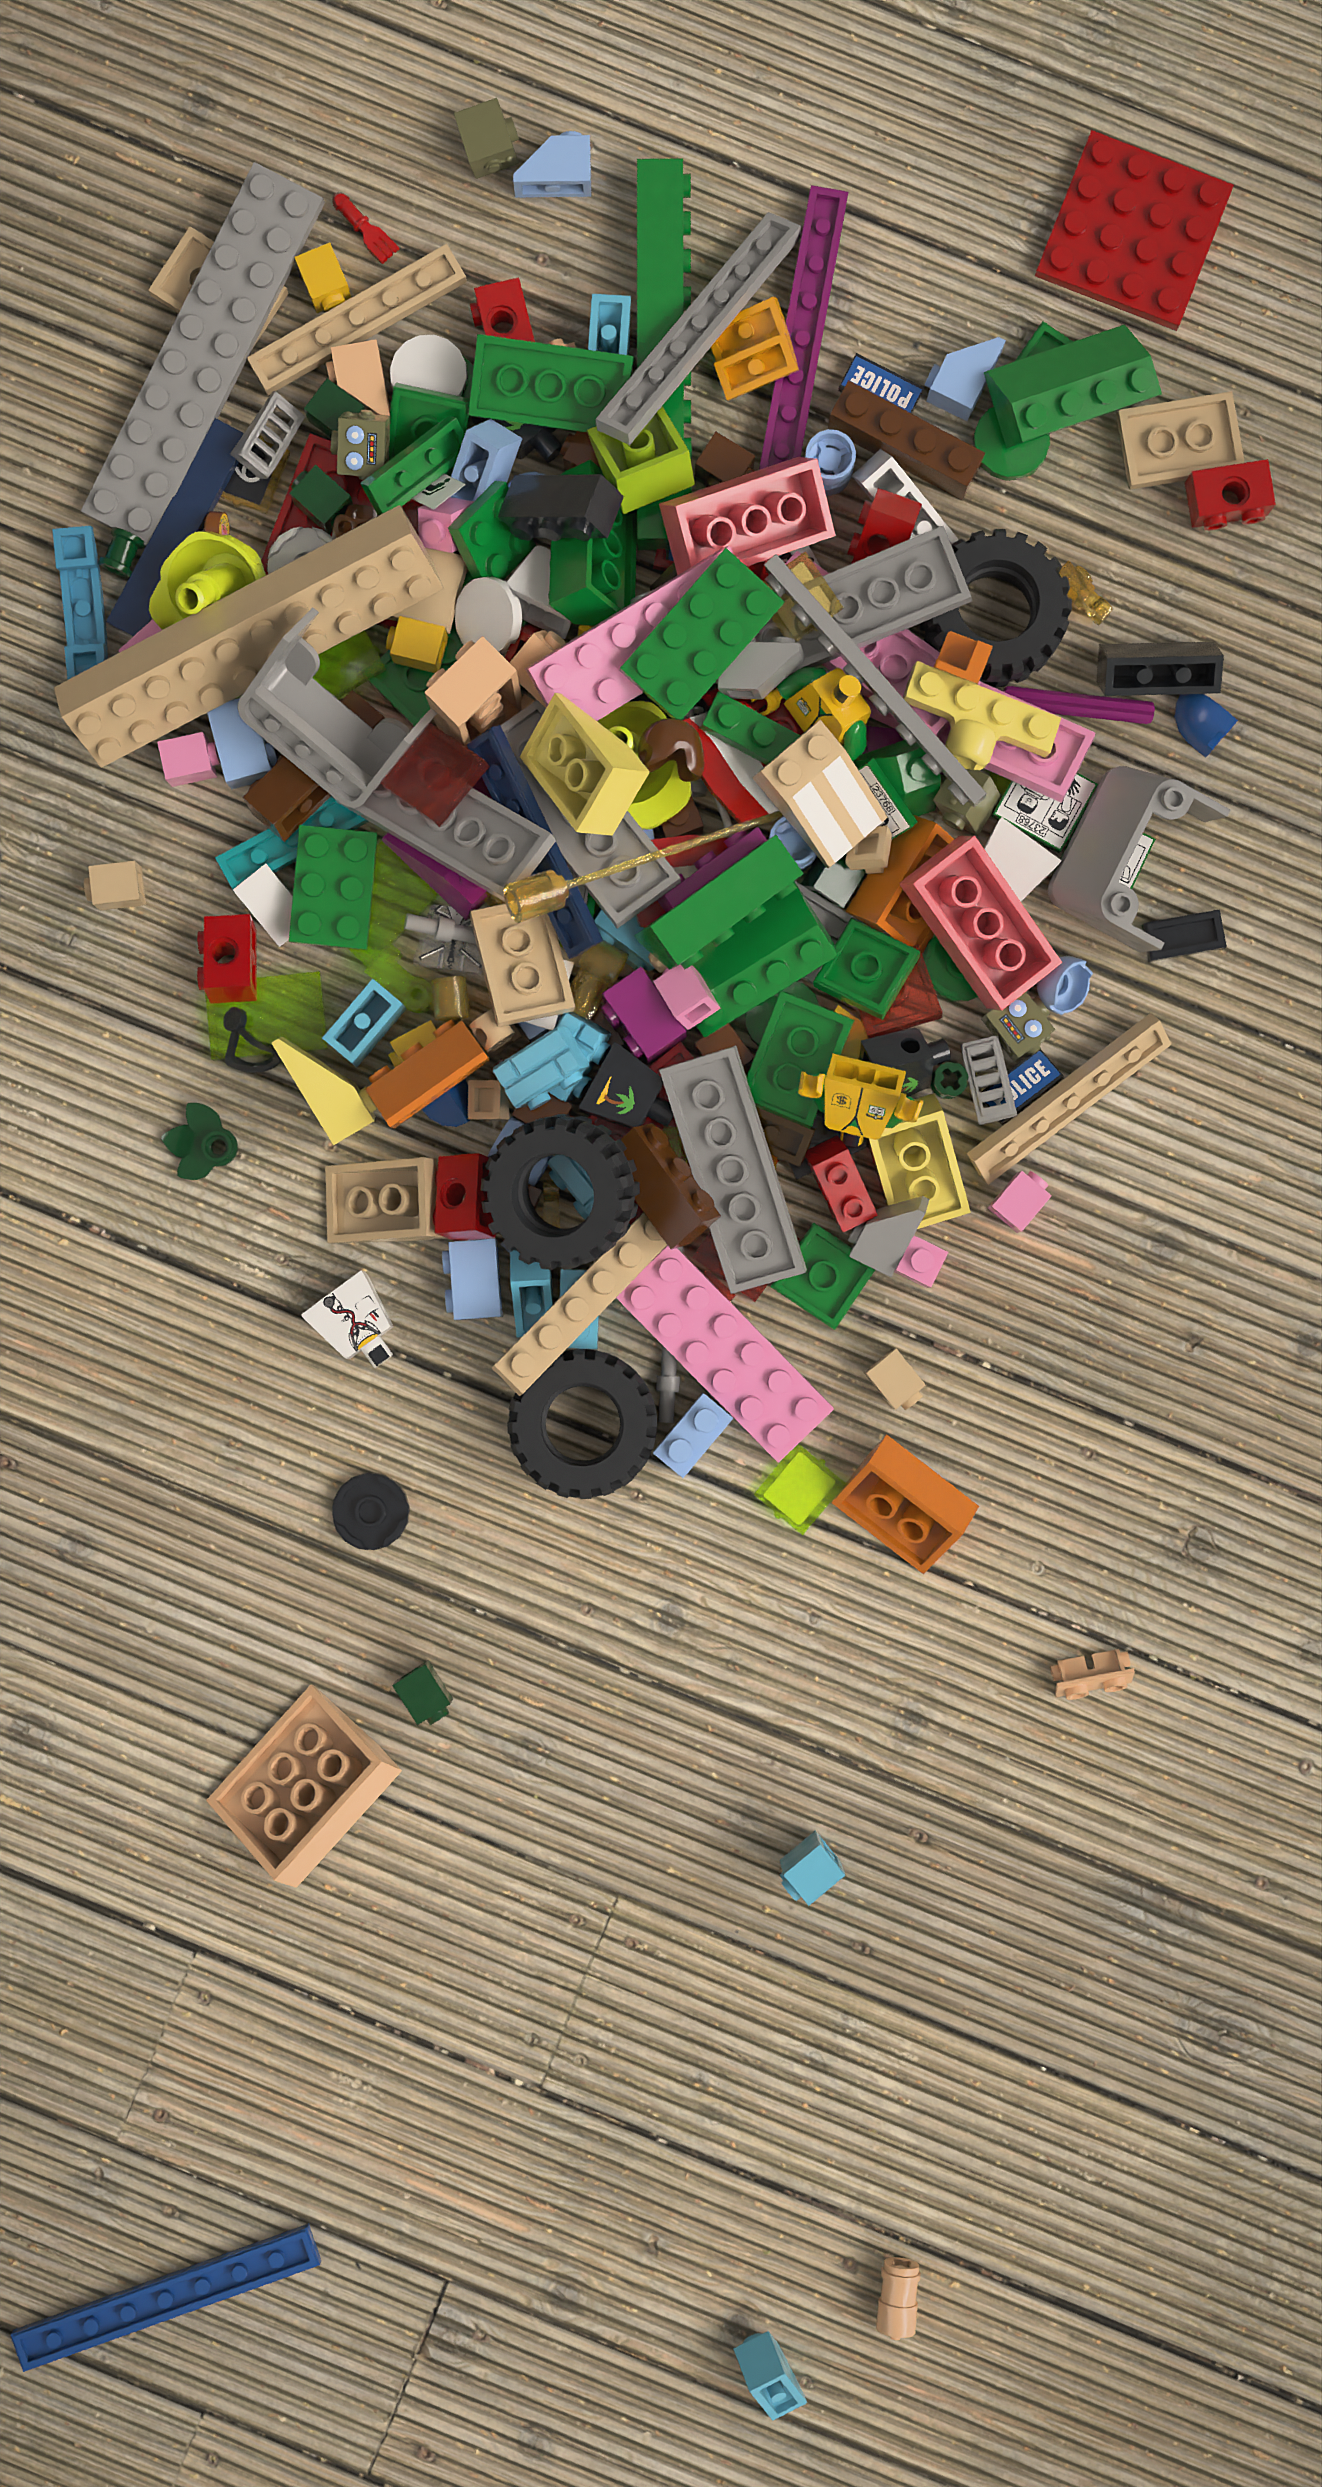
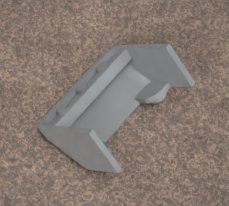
[238,607,437,808]
[1048,766,1230,952]

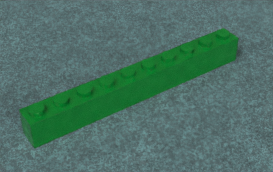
[637,158,692,550]

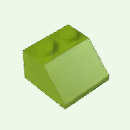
[587,407,695,514]

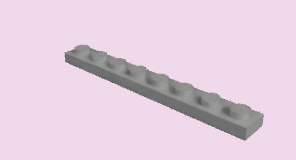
[596,212,801,445]
[764,554,987,808]

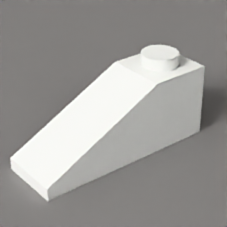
[852,449,959,545]

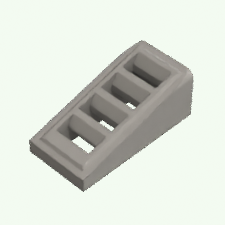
[230,391,305,479]
[961,1036,1017,1125]

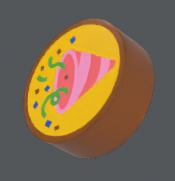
[204,511,230,535]

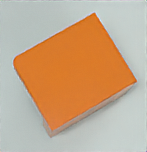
[933,631,993,685]

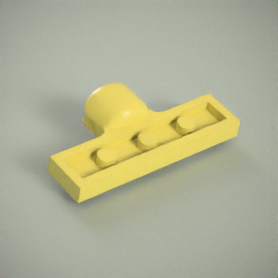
[903,661,1061,771]

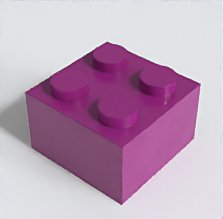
[601,967,686,1065]

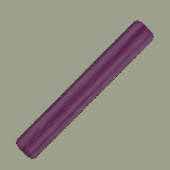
[1003,686,1155,724]

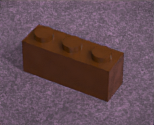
[621,1123,721,1250]

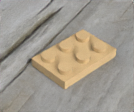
[148,227,289,351]
[1116,391,1245,490]
[470,897,575,1027]

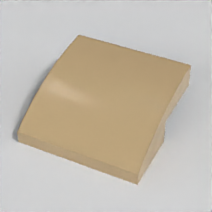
[387,548,468,634]

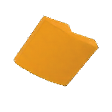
[711,296,799,401]

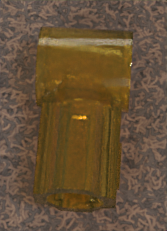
[570,940,629,1020]
[431,976,471,1022]

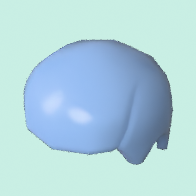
[1037,956,1093,1015]

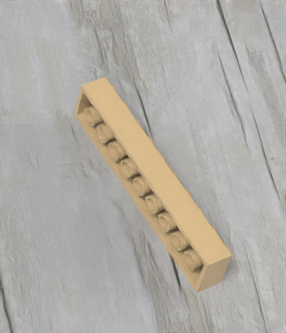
[54,505,444,768]

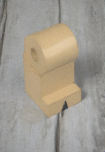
[469,1008,522,1059]

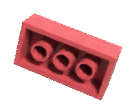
[659,457,835,575]
[899,835,1062,1011]

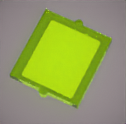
[754,1443,846,1536]

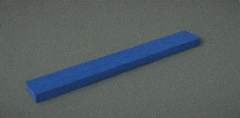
[10,2223,322,2372]

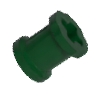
[98,527,145,578]
[930,1062,968,1100]

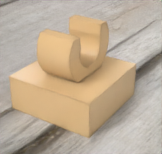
[845,826,892,874]
[468,1080,514,1120]

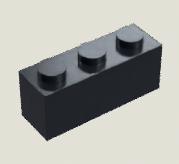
[498,474,624,541]
[1096,642,1224,696]

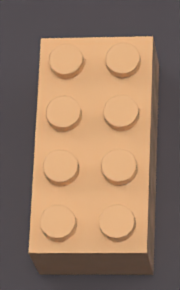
[425,636,522,759]

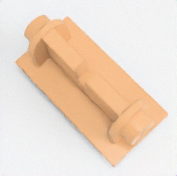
[1050,1649,1135,1700]

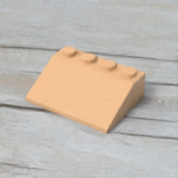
[206,1684,402,1888]

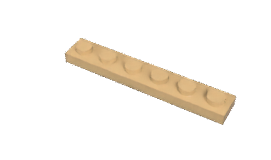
[247,244,467,395]
[967,1013,1171,1185]
[492,1212,667,1396]

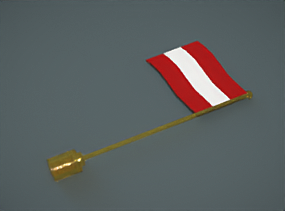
[504,701,784,923]

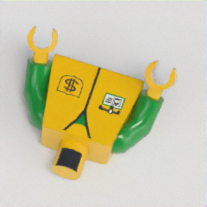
[751,667,871,762]
[798,1054,923,1147]

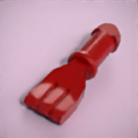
[332,192,399,264]

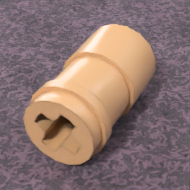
[876,2257,921,2340]

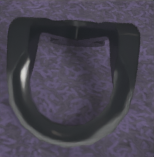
[223,1007,281,1073]

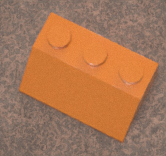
[846,815,955,958]
[365,1019,490,1128]
[831,1434,979,1574]

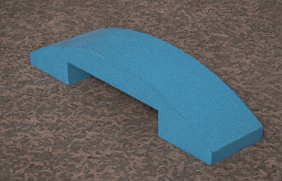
[52,526,108,680]

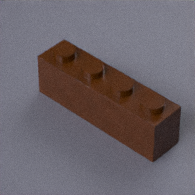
[827,380,985,500]
[242,690,385,842]

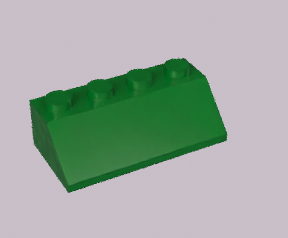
[984,324,1162,448]
[548,460,637,626]
[634,835,804,970]
[692,881,838,1038]

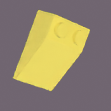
[520,693,649,836]
[272,1037,377,1145]
[867,1093,971,1229]

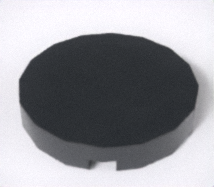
[332,1472,410,1550]

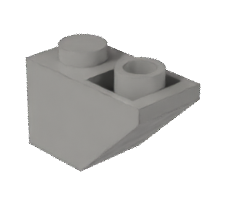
[718,637,805,699]

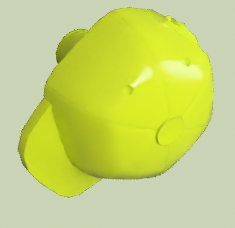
[149,531,266,630]
[597,701,691,830]

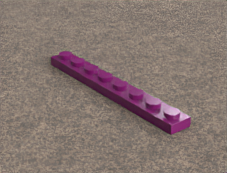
[759,185,849,470]

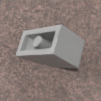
[848,1196,930,1277]

